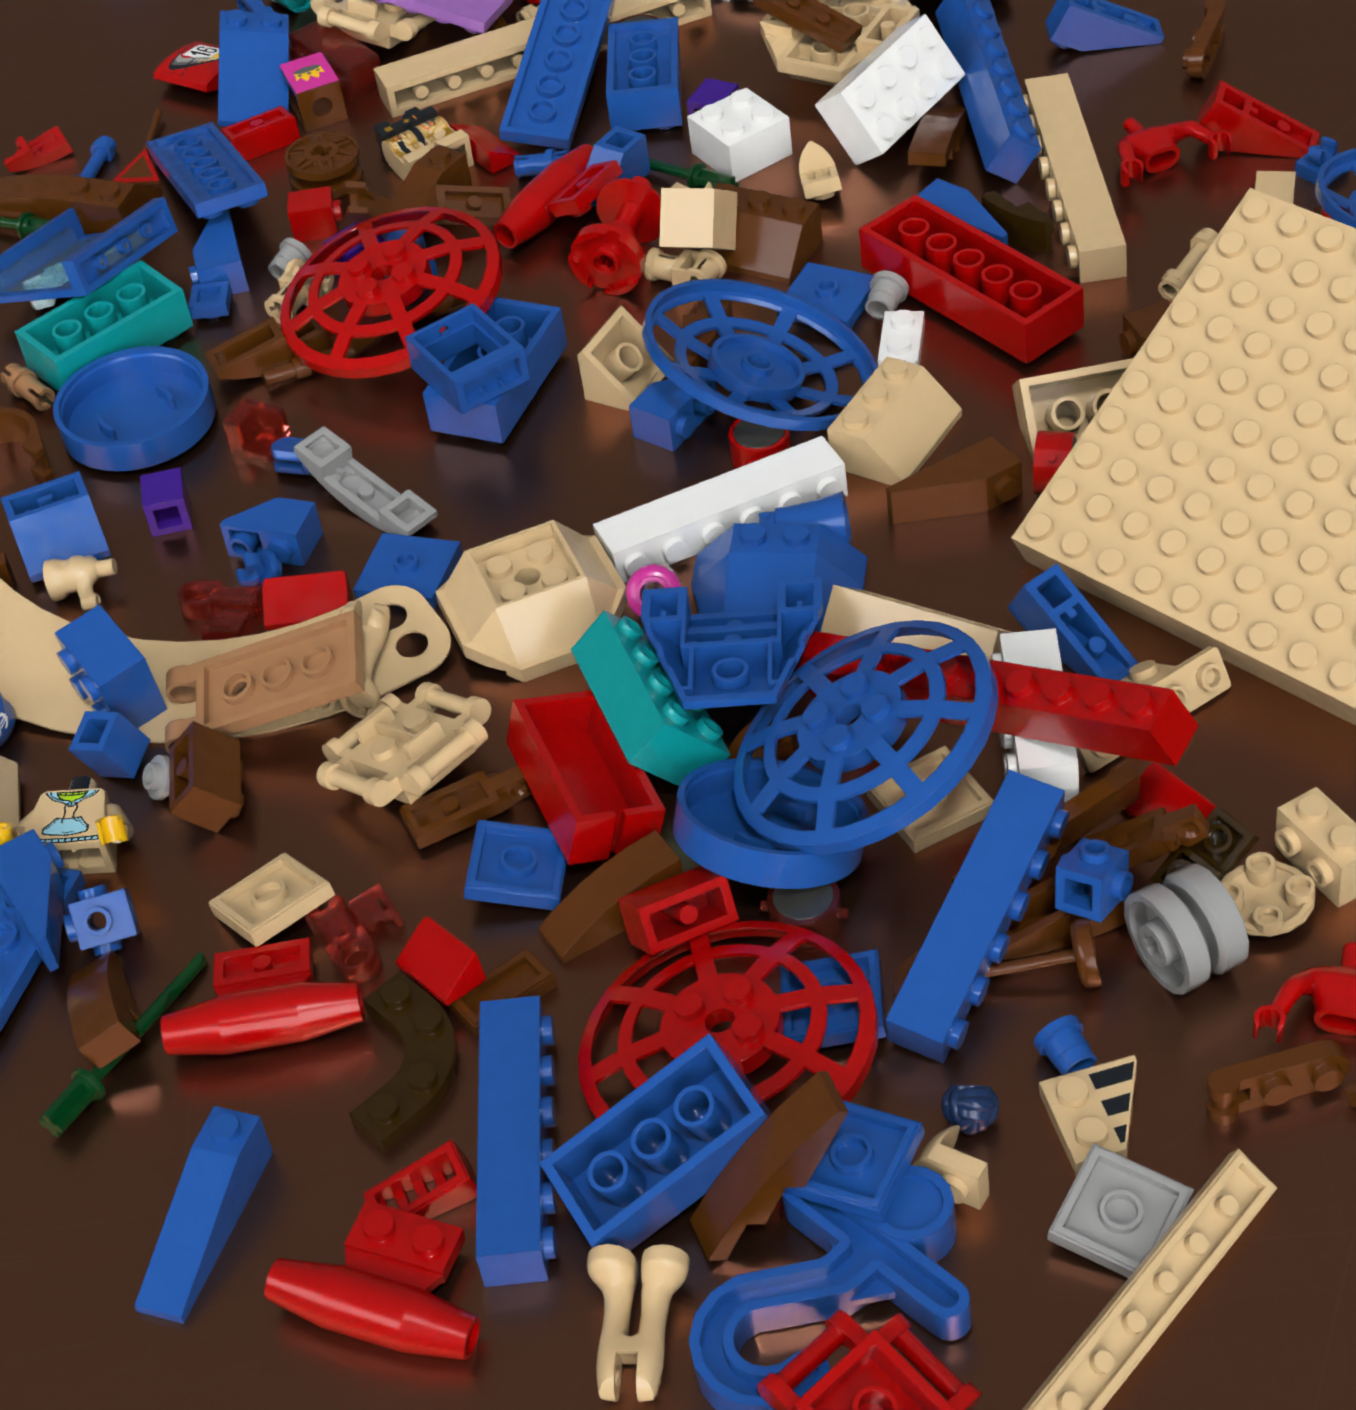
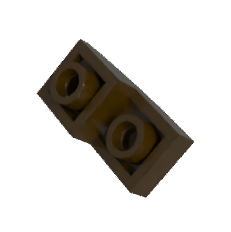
[981,190,1054,254]
[1150,806,1259,884]

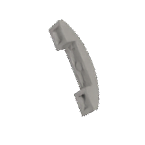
[294,426,438,536]

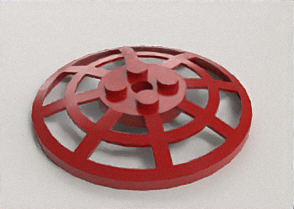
[280,206,503,379]
[578,920,879,1120]

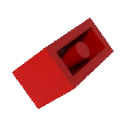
[617,866,739,955]

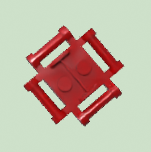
[757,1309,983,1410]

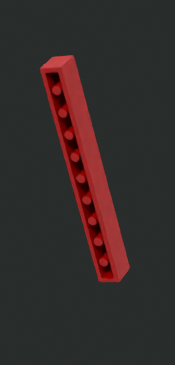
[792,631,1199,766]

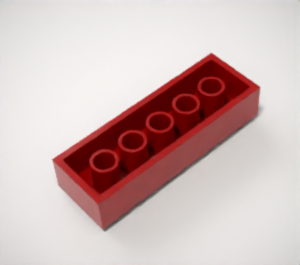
[859,194,1084,364]

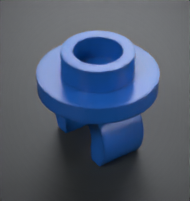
[235,549,282,591]

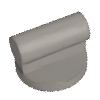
[142,755,169,800]

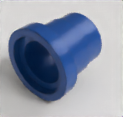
[1033,1015,1097,1075]

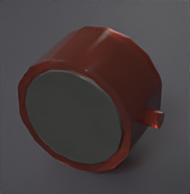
[760,882,849,951]

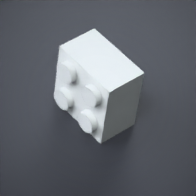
[687,87,793,182]

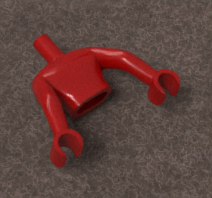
[1116,117,1232,188]
[1252,942,1356,1043]

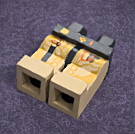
[374,106,474,181]

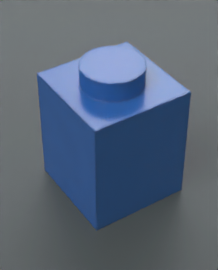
[69,711,150,778]

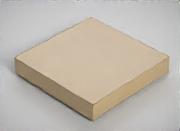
[866,746,994,853]
[208,853,335,947]

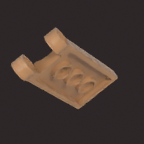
[165,610,365,754]

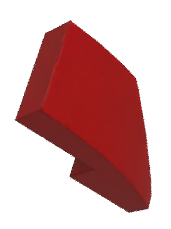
[4,125,74,172]

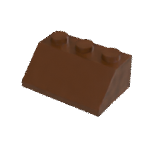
[690,182,823,285]

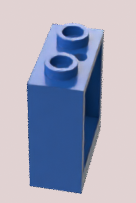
[405,303,530,415]

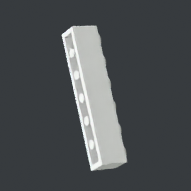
[593,436,848,583]

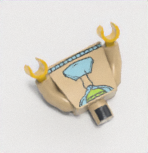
[0,776,134,874]

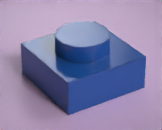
[188,281,232,319]

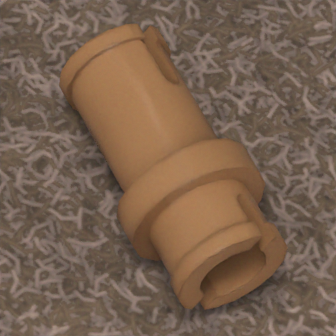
[1,363,55,411]

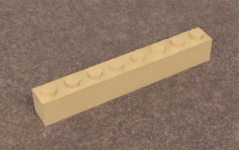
[1023,73,1127,283]

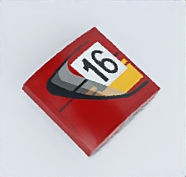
[154,41,219,92]

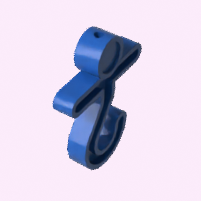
[689,1165,972,1410]

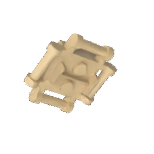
[310,0,435,49]
[316,682,491,807]

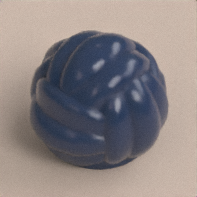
[941,1085,1000,1135]

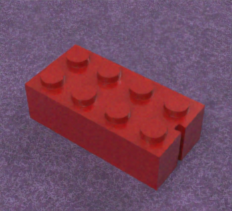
[506,690,666,865]

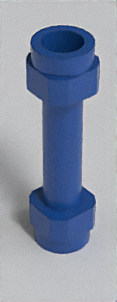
[74,135,117,179]

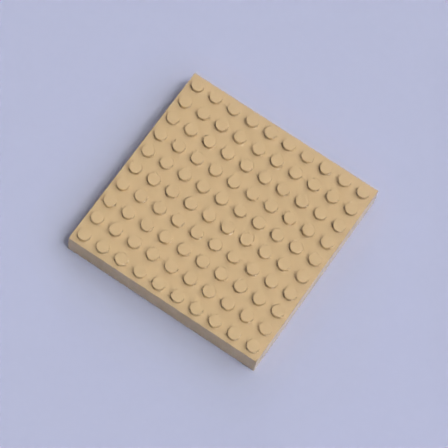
[1011,188,1356,726]

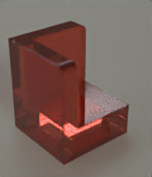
[222,398,292,463]

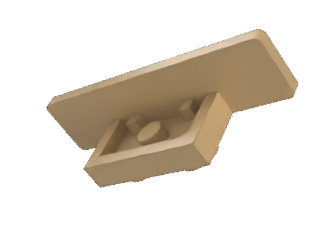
[1076,646,1231,773]

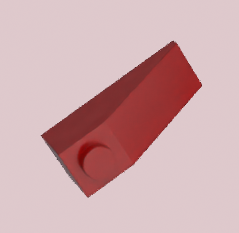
[1196,80,1320,158]

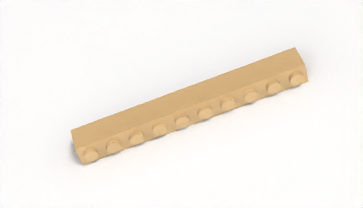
[374,0,712,118]

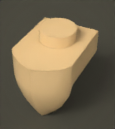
[799,141,842,201]
[912,1125,990,1210]

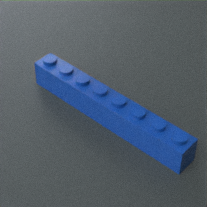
[935,0,1041,184]

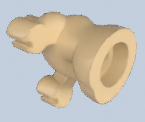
[43,555,118,611]

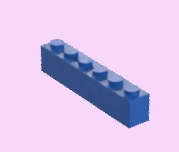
[885,770,1070,1064]
[476,995,557,1287]

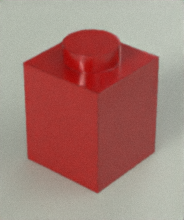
[288,186,344,243]

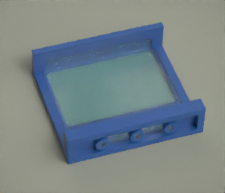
[0,197,178,304]

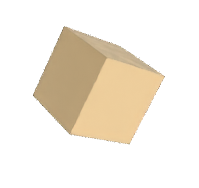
[659,188,738,250]

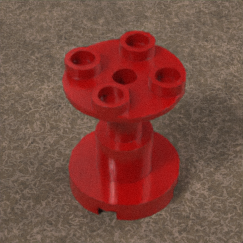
[568,176,661,295]

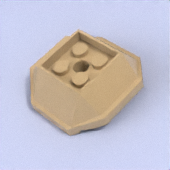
[760,0,920,87]
[435,520,627,683]

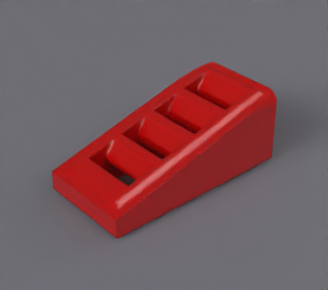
[363,1139,477,1219]

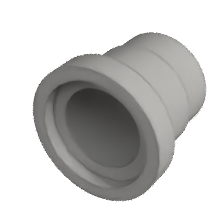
[268,237,312,280]
[865,270,909,320]

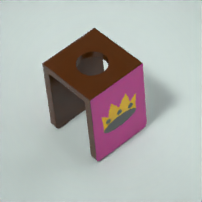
[280,52,348,133]

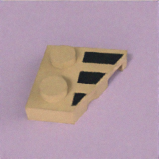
[1039,1055,1137,1176]

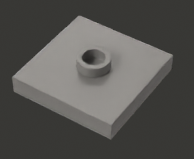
[1047,1143,1194,1278]

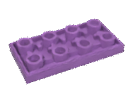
[374,0,513,34]

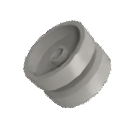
[1124,864,1249,995]

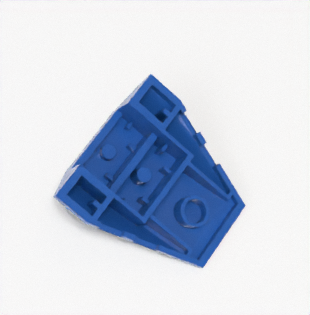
[691,523,868,632]
[641,577,823,710]

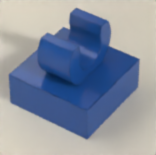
[1295,136,1347,187]

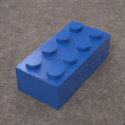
[422,297,568,443]
[539,1033,772,1251]

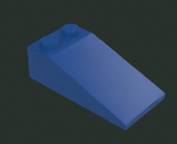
[218,9,289,127]
[606,17,683,132]

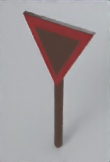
[112,108,162,185]

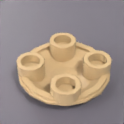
[1220,852,1316,937]

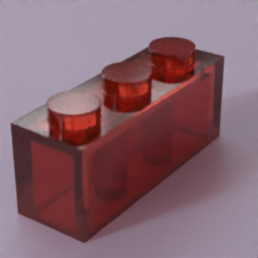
[289,20,381,101]

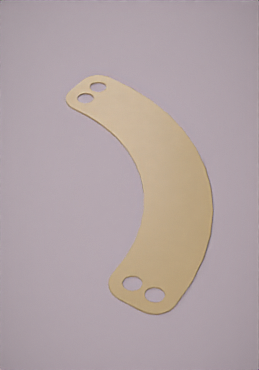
[0,578,451,744]

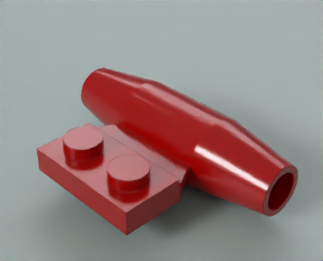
[493,144,623,249]
[160,937,365,1055]
[264,1200,481,1360]

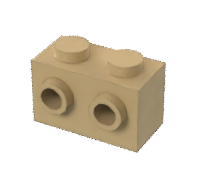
[1274,787,1356,908]

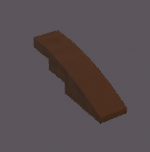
[908,104,969,167]
[690,1071,848,1261]

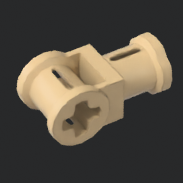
[644,247,727,285]
[264,258,334,324]

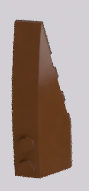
[0,174,163,234]

